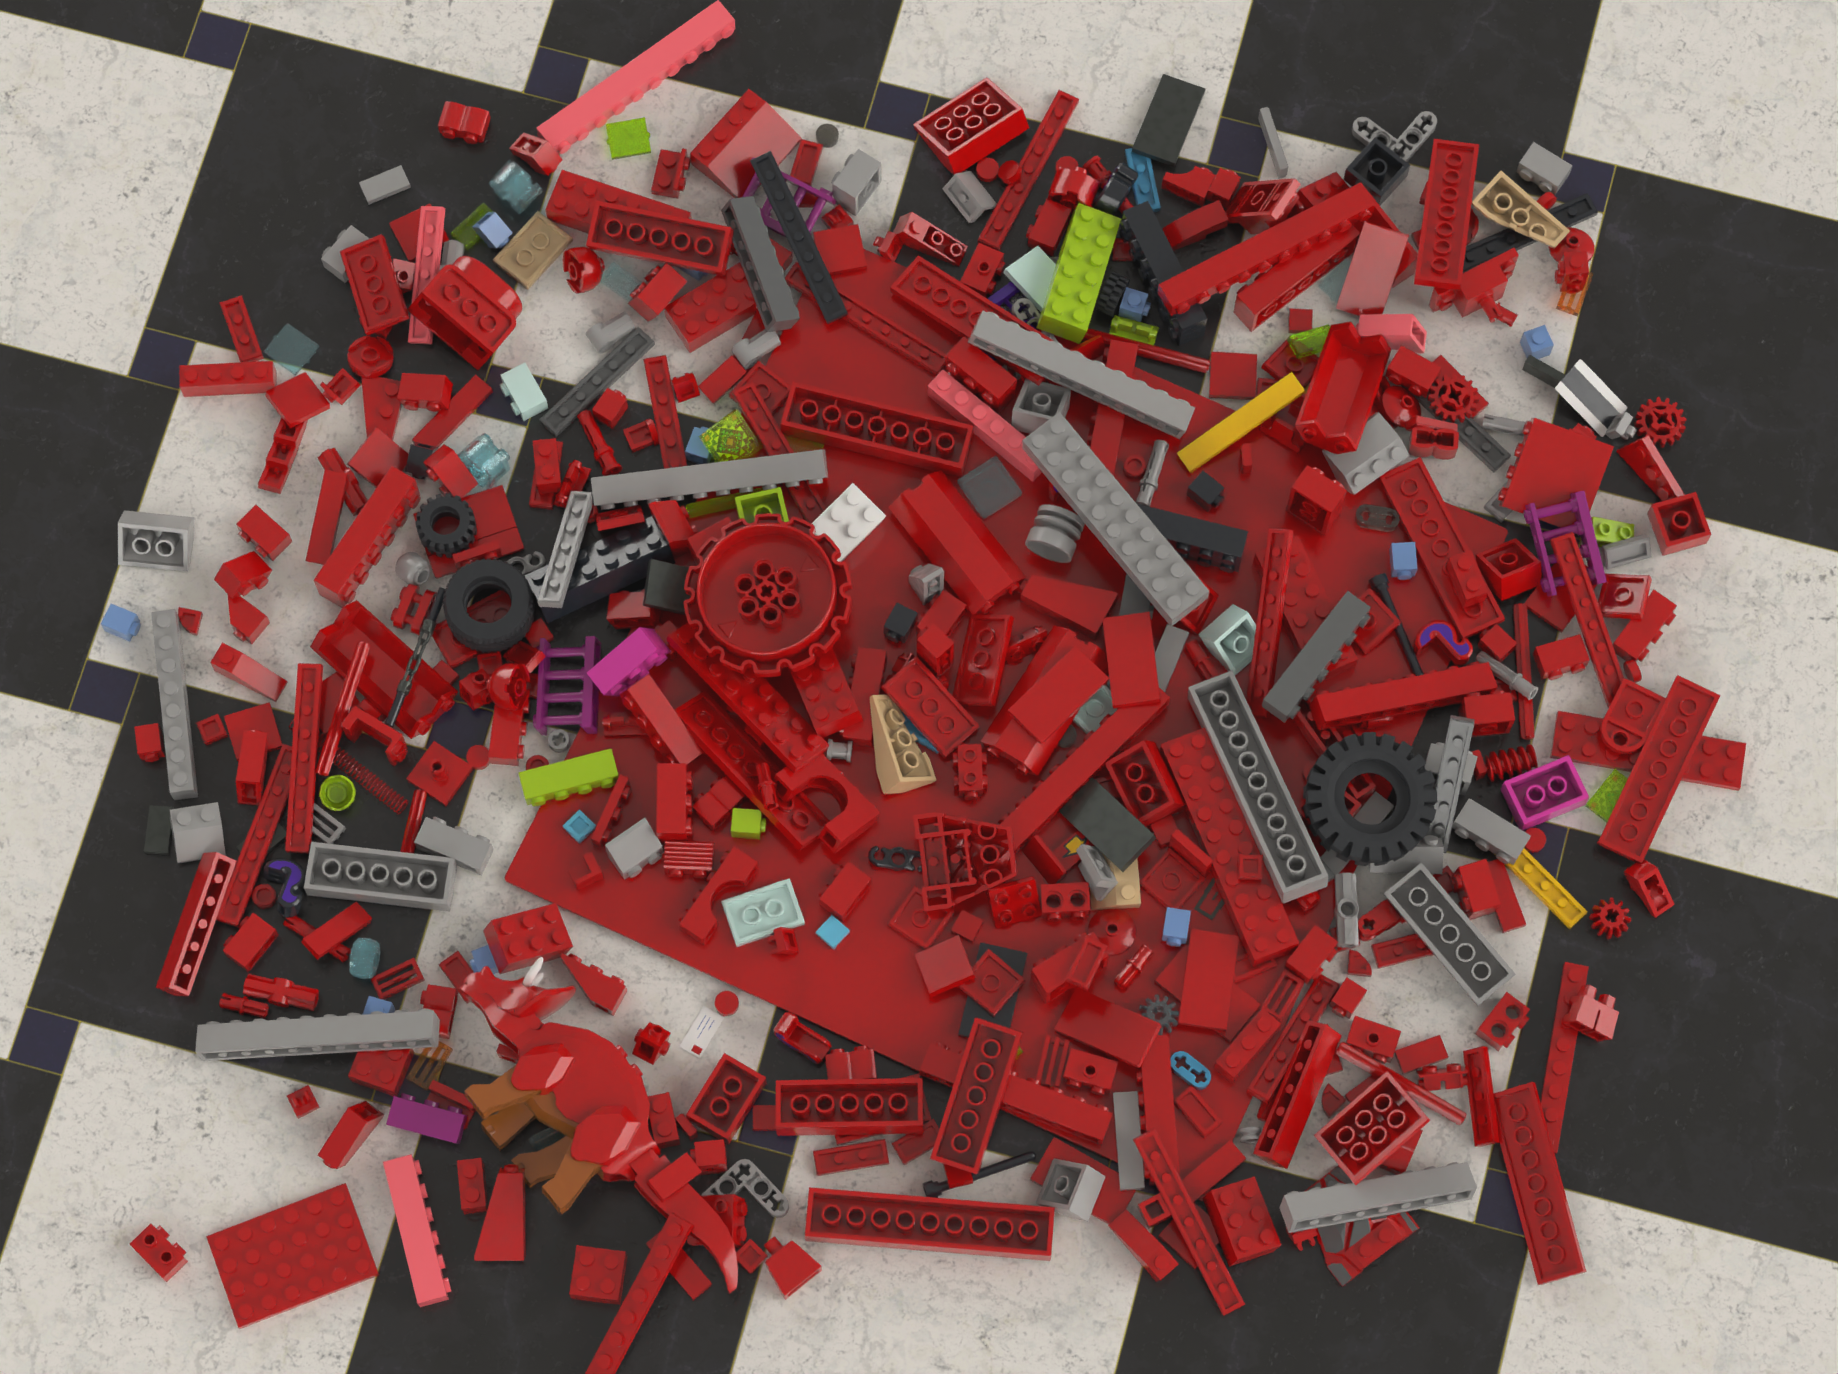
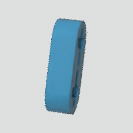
[1170,1051,1211,1090]

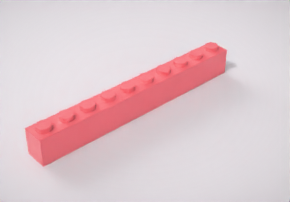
[536,0,736,154]

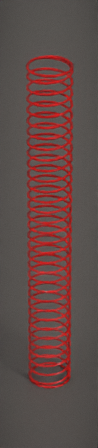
[289,719,408,814]

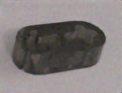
[1355,504,1400,532]

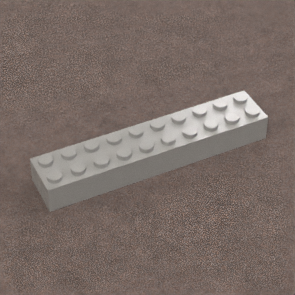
[1022,412,1209,627]
[1188,671,1328,904]

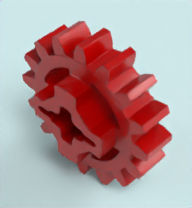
[1428,373,1479,423]
[1634,397,1686,448]

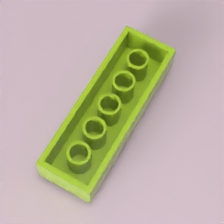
[1036,203,1121,344]

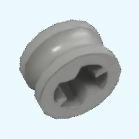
[548,729,570,753]
[1239,1127,1261,1143]

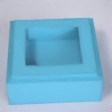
[563,809,596,844]
[816,915,850,950]

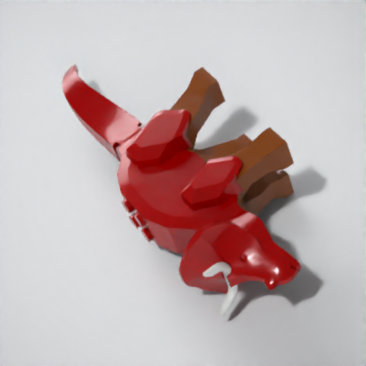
[459,957,738,1294]

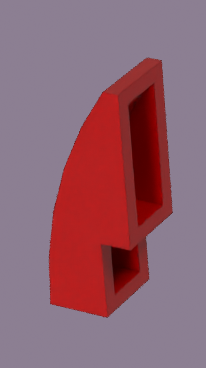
[1162,200,1228,251]

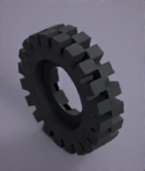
[1303,732,1438,866]

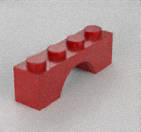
[679,847,759,945]

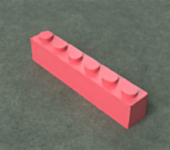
[927,370,1042,482]
[383,1154,451,1307]

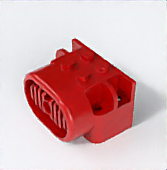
[407,256,522,370]

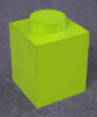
[731,808,767,839]

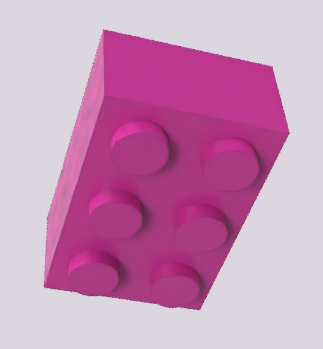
[587,627,671,697]
[1500,755,1589,831]

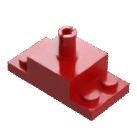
[1225,178,1301,234]
[1429,248,1519,323]

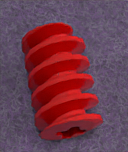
[1485,744,1538,782]

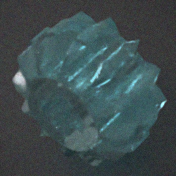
[349,937,381,979]
[1139,995,1179,1035]

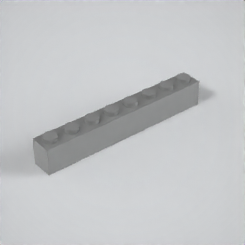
[151,609,198,800]
[1279,1162,1477,1233]

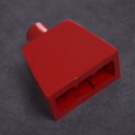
[764,1237,822,1300]

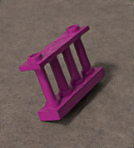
[731,157,837,237]
[1523,491,1607,596]
[533,636,601,736]

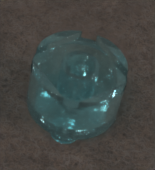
[489,160,543,214]
[457,433,510,489]

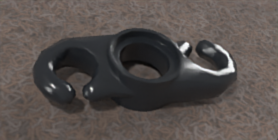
[868,846,922,872]

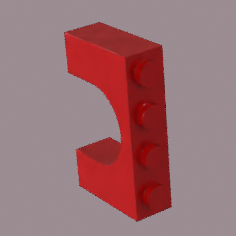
[772,753,880,854]

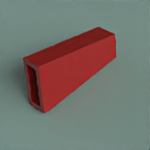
[1019,575,1118,640]
[474,1164,526,1261]

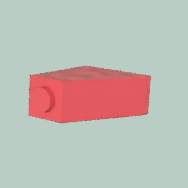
[1356,314,1427,353]

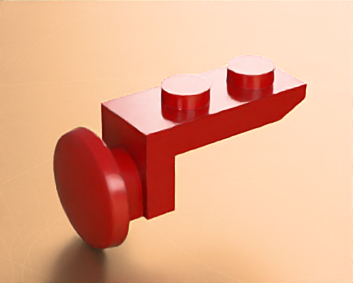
[1287,172,1350,219]

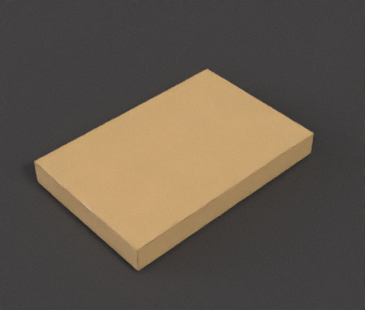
[493,211,573,290]

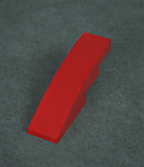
[258,418,308,494]

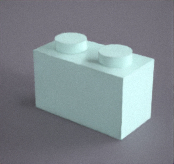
[499,363,548,421]

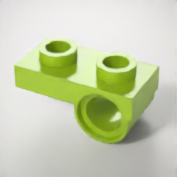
[1591,517,1634,547]

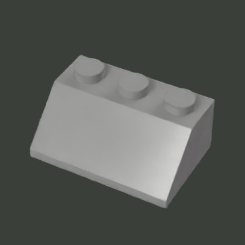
[1322,412,1410,495]
[118,510,194,572]

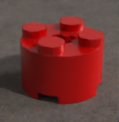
[1047,167,1100,214]

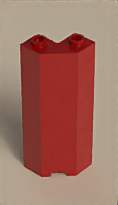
[1295,321,1391,454]
[888,470,1026,615]
[310,600,458,739]
[980,626,1108,776]

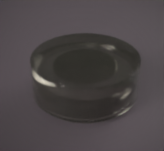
[816,124,839,148]
[1057,724,1077,748]

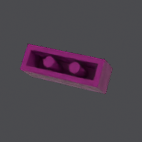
[386,1093,468,1144]

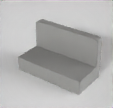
[942,171,997,223]
[1076,844,1118,901]

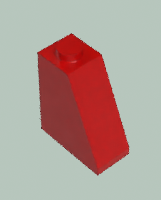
[236,730,268,805]
[318,1101,384,1169]

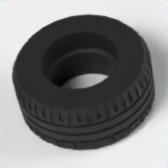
[443,559,535,653]

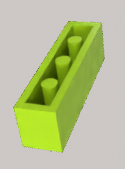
[518,749,619,807]

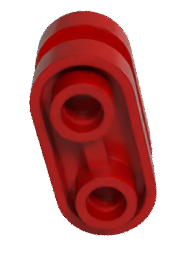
[390,583,437,635]

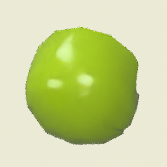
[319,775,356,811]

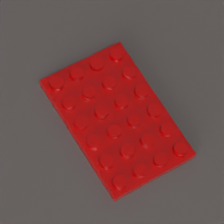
[206,1183,379,1329]

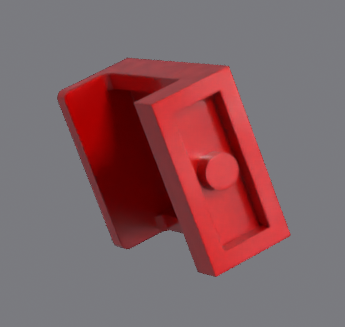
[341,706,408,766]

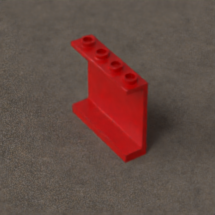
[1498,418,1614,528]

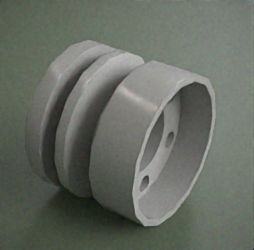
[1025,505,1085,563]

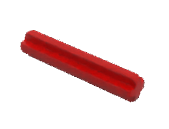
[400,789,427,853]

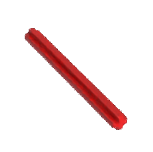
[1082,328,1210,373]
[1513,603,1535,740]
[315,641,370,776]
[1336,1042,1467,1125]

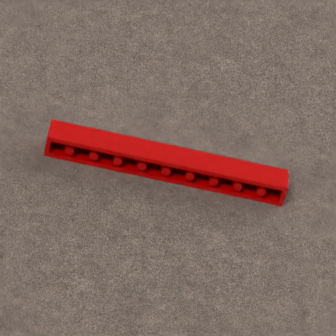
[1158,182,1375,316]
[998,688,1170,855]

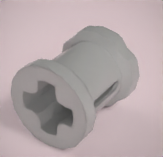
[827,739,852,762]

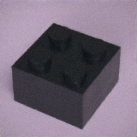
[1343,137,1410,205]

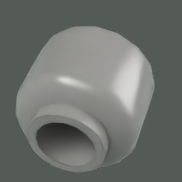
[395,552,430,586]

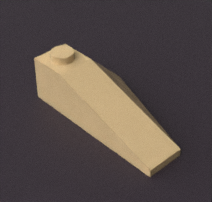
[1472,171,1570,248]
[870,695,936,794]
[1090,851,1141,910]

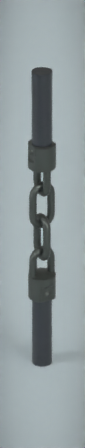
[385,587,445,727]

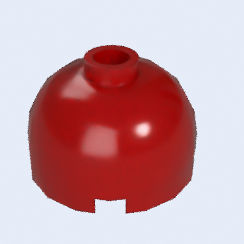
[562,247,605,294]
[487,663,530,711]

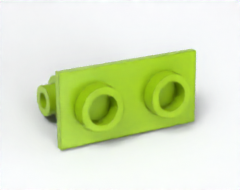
[1109,315,1159,345]

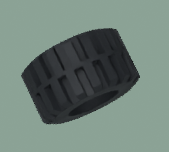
[415,493,477,558]

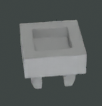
[1605,412,1637,440]

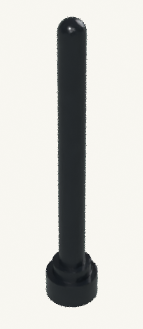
[1369,573,1424,676]
[922,1151,1036,1198]

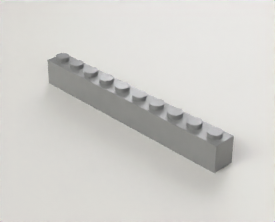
[968,311,1195,439]
[591,449,828,510]
[195,1008,440,1061]

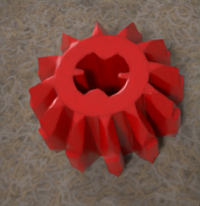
[1589,898,1631,939]

